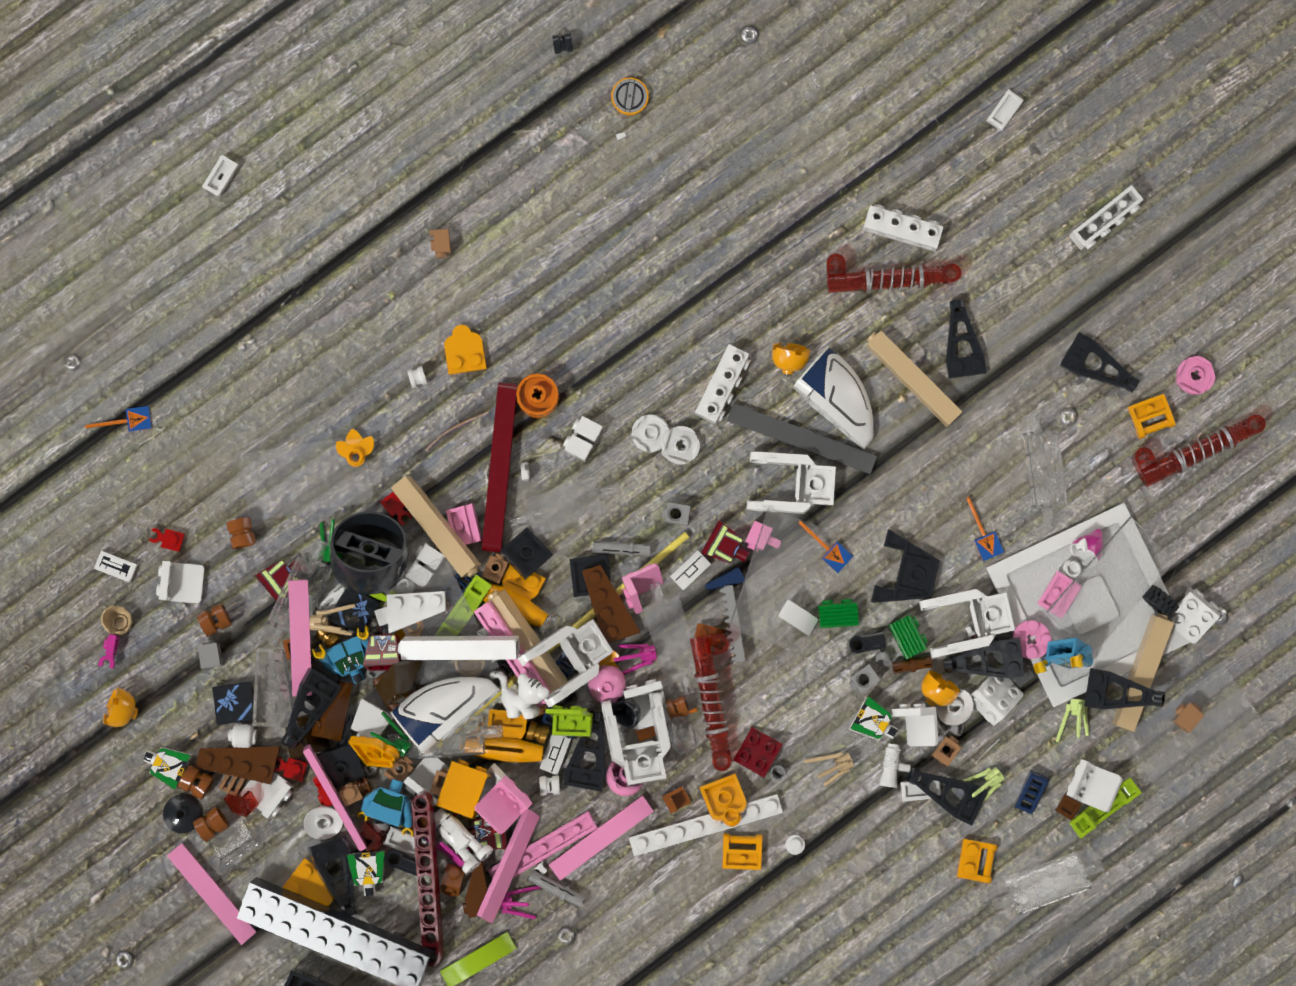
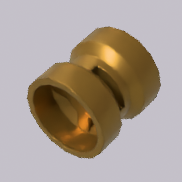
[315,622,342,649]
[526,721,550,745]

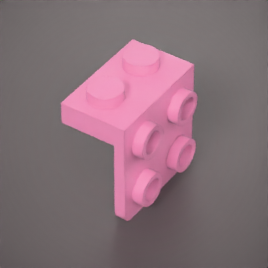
[622,563,663,614]
[475,776,533,834]

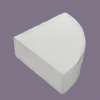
[521,462,530,481]

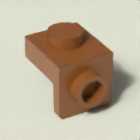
[693,623,726,649]
[440,863,465,896]

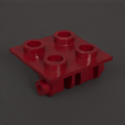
[733,727,783,778]

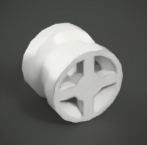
[407,366,427,388]

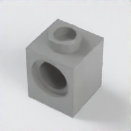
[661,503,690,526]
[198,640,223,669]
[849,664,880,693]

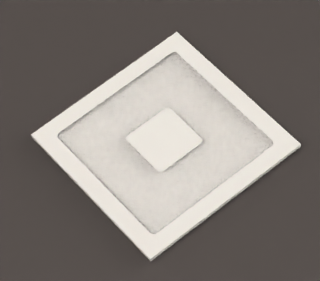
[986,503,1190,707]

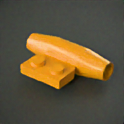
[483,565,549,628]
[465,709,544,763]

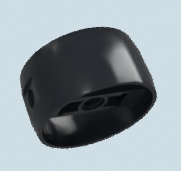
[329,511,408,595]

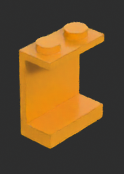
[436,759,491,819]

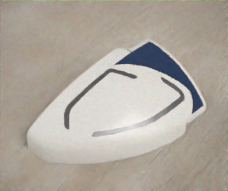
[793,346,874,450]
[390,677,501,754]

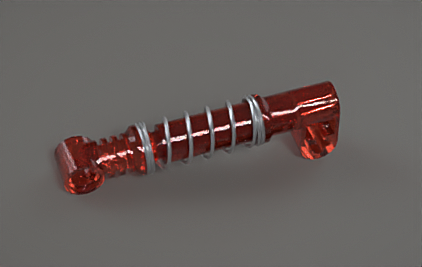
[825,253,962,293]
[1131,414,1266,487]
[690,632,732,771]

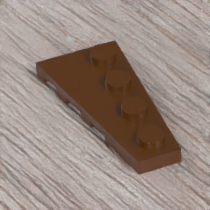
[581,565,641,643]
[196,746,281,785]

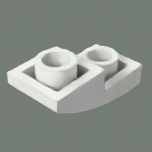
[778,600,819,636]

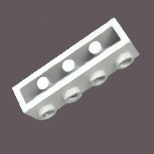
[1069,185,1144,250]
[862,204,943,252]
[695,344,751,424]

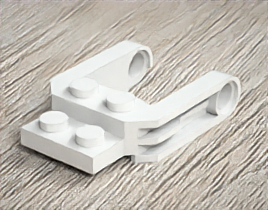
[746,452,836,514]
[919,589,1015,658]
[517,619,613,707]
[601,692,671,786]

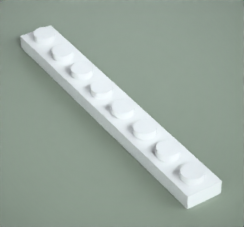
[629,794,783,856]

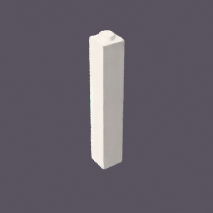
[398,636,520,660]

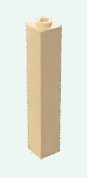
[866,331,962,427]
[391,476,481,578]
[483,589,568,692]
[1112,613,1174,732]

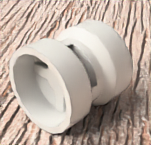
[539,775,560,796]

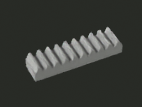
[719,585,745,663]

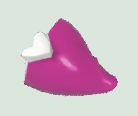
[1070,529,1103,568]

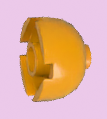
[772,343,811,375]
[921,670,960,707]
[103,687,138,727]

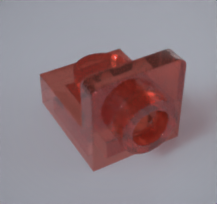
[224,791,259,817]
[360,821,384,852]

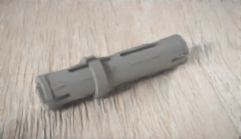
[592,541,651,557]
[528,870,585,908]

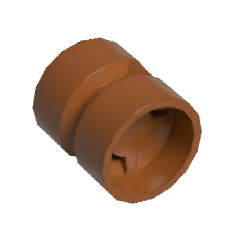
[226,517,257,549]
[197,603,232,637]
[178,765,214,800]
[193,806,230,842]

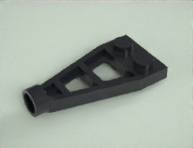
[945,299,987,379]
[1059,332,1140,393]
[944,637,1025,678]
[281,668,342,749]
[1084,668,1165,710]
[564,710,605,792]
[907,768,988,826]
[308,835,357,916]

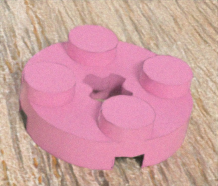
[1176,356,1215,395]
[1012,620,1052,659]

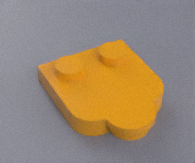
[444,325,487,375]
[348,736,400,768]
[699,773,747,827]
[282,858,333,906]

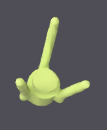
[1056,699,1089,742]
[963,767,1005,804]

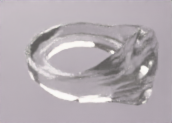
[538,613,562,639]

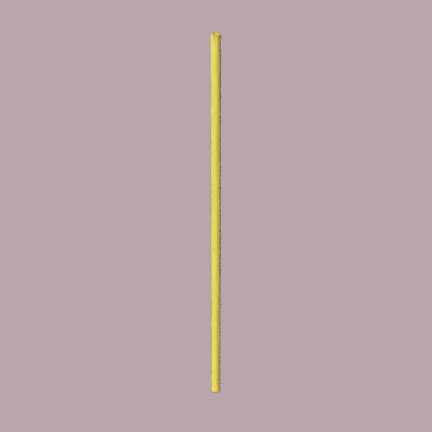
[437,532,689,747]

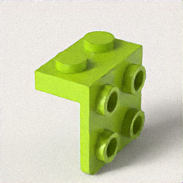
[546,706,593,737]

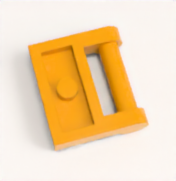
[1127,394,1176,439]
[722,833,762,870]
[956,839,998,884]

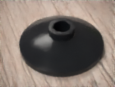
[163,794,202,833]

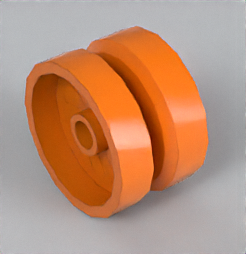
[516,373,559,418]

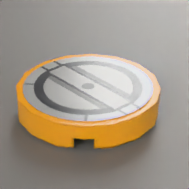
[611,78,649,116]

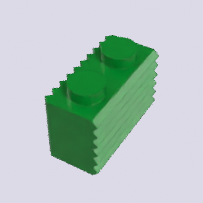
[818,599,859,629]
[888,615,928,660]

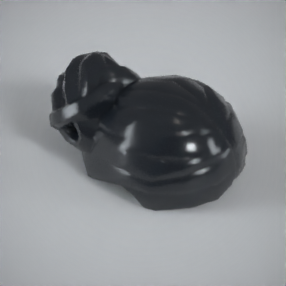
[611,699,641,729]

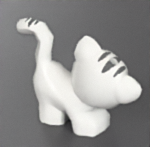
[489,671,549,719]

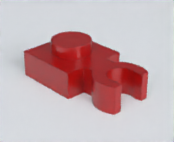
[380,491,413,526]
[149,528,185,552]
[275,757,308,782]
[312,776,333,807]

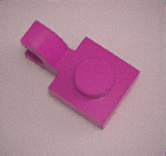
[98,634,120,669]

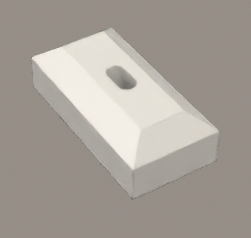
[202,155,239,198]

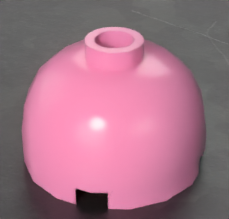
[588,665,626,703]
[606,761,644,796]

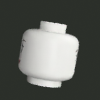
[228,723,257,748]

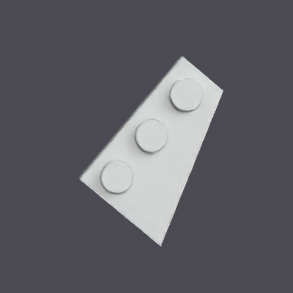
[387,591,446,633]

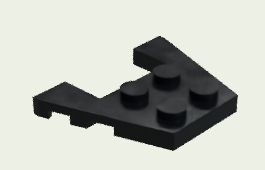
[870,529,940,603]

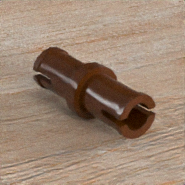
[892,656,933,674]

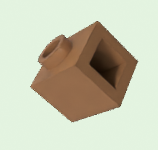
[1171,702,1204,733]

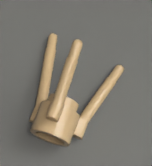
[310,604,355,636]
[804,751,854,786]

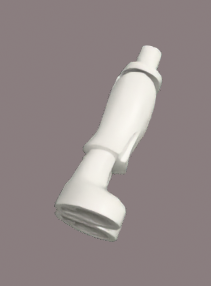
[434,808,493,875]

